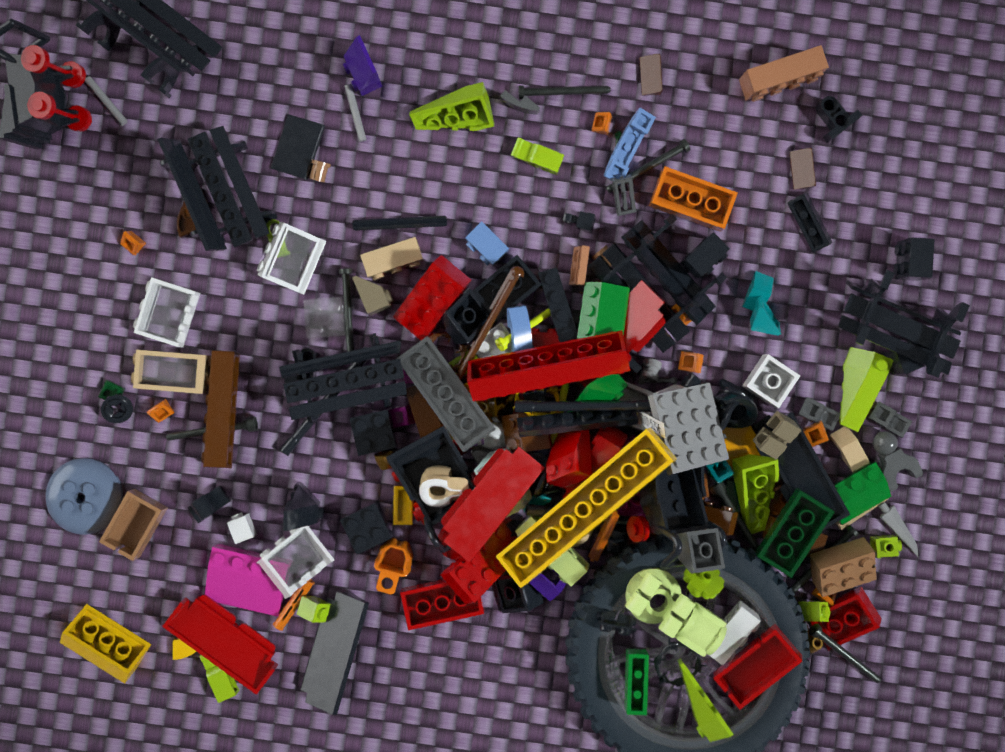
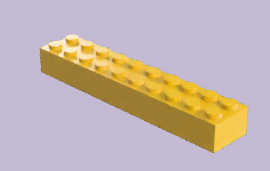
[496,427,677,588]

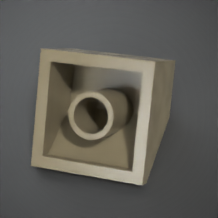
[352,276,394,316]

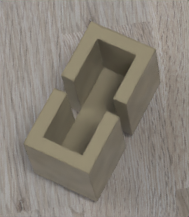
[753,411,801,460]

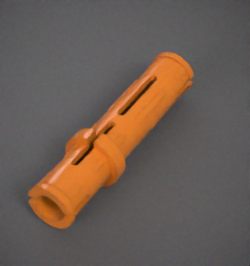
[273,579,315,631]

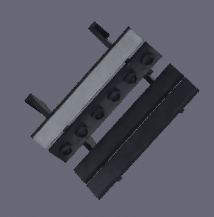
[76,0,223,99]
[157,126,279,251]
[588,214,727,353]
[837,270,970,378]
[279,333,407,424]

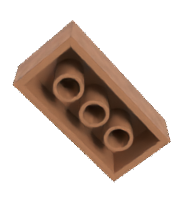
[739,45,829,102]

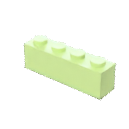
[515,516,590,587]

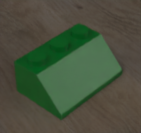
[577,282,630,339]
[568,374,628,412]
[834,462,892,525]

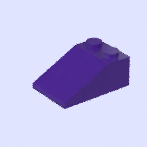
[343,35,383,96]

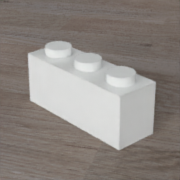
[709,600,761,665]

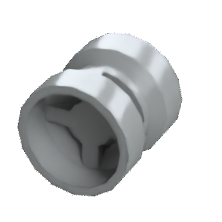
[639,358,662,383]

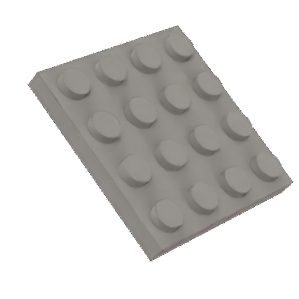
[648,383,729,475]

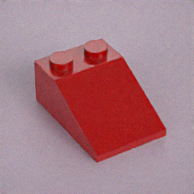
[546,430,592,488]
[810,586,882,650]

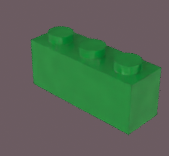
[624,649,649,715]

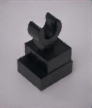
[563,211,596,234]

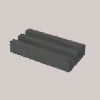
[612,175,636,216]

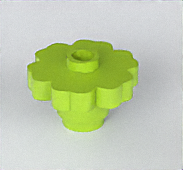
[683,568,724,599]

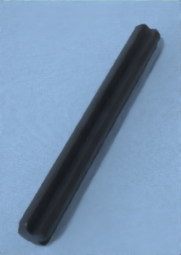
[352,216,447,231]

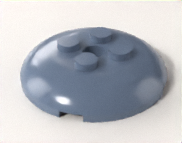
[46,458,123,535]

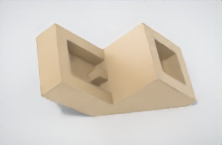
[830,427,870,473]

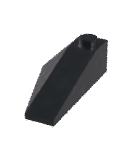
[283,482,324,531]

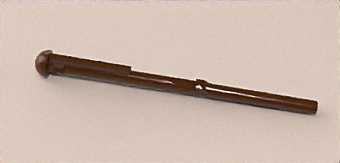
[456,266,524,380]

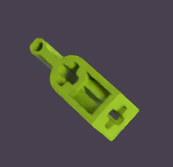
[511,137,564,176]
[199,655,240,703]

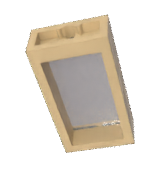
[131,350,210,394]

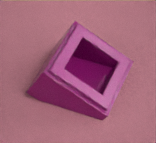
[390,405,416,428]

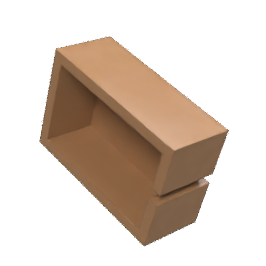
[99,489,168,561]
[810,537,877,597]

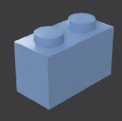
[465,221,509,266]

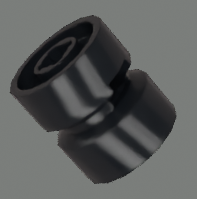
[605,524,629,553]

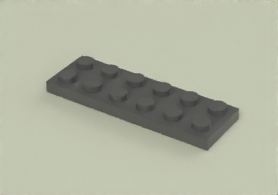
[397,336,496,452]

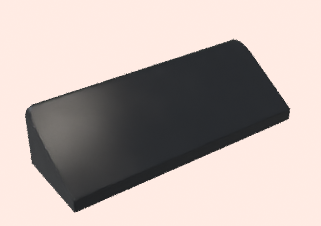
[787,192,833,253]

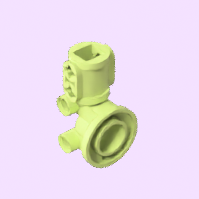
[625,568,727,657]

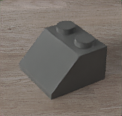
[673,528,725,574]

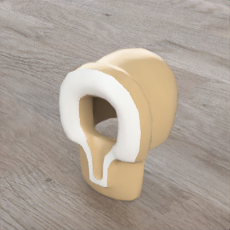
[419,465,469,507]

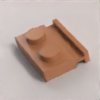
[569,245,590,286]

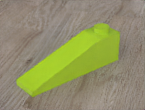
[409,82,494,131]
[839,347,893,432]
[732,454,779,534]
[677,658,734,742]

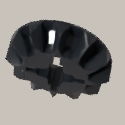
[101,393,133,423]

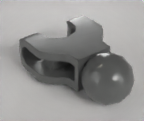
[872,431,923,492]

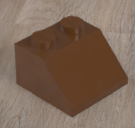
[501,411,552,454]

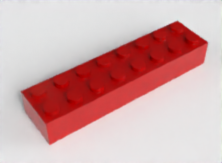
[467,330,630,402]

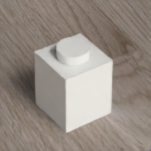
[227,512,257,544]

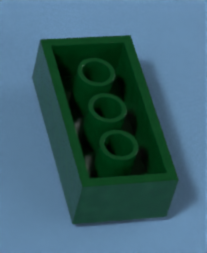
[756,488,835,578]

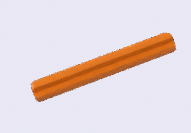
[588,511,620,562]

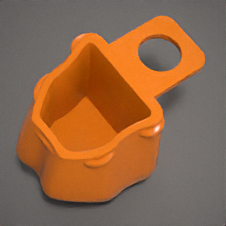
[374,538,414,594]

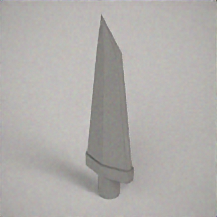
[878,502,919,558]

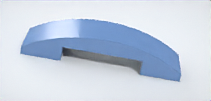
[604,108,656,186]
[507,305,532,352]

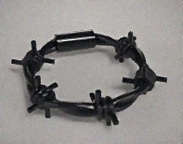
[649,639,707,687]

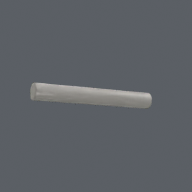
[85,76,128,126]
[344,84,367,142]

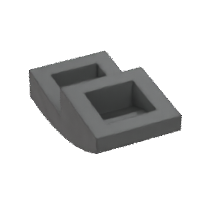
[500,90,540,115]
[798,397,840,431]
[869,401,913,438]

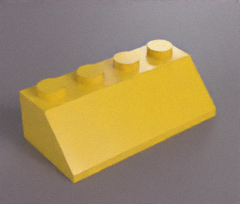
[60,604,151,684]

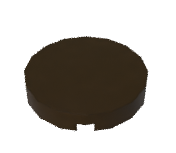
[488,394,514,423]

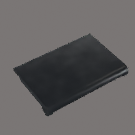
[271,114,325,181]

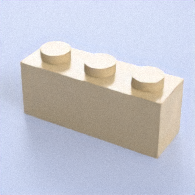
[360,237,424,280]

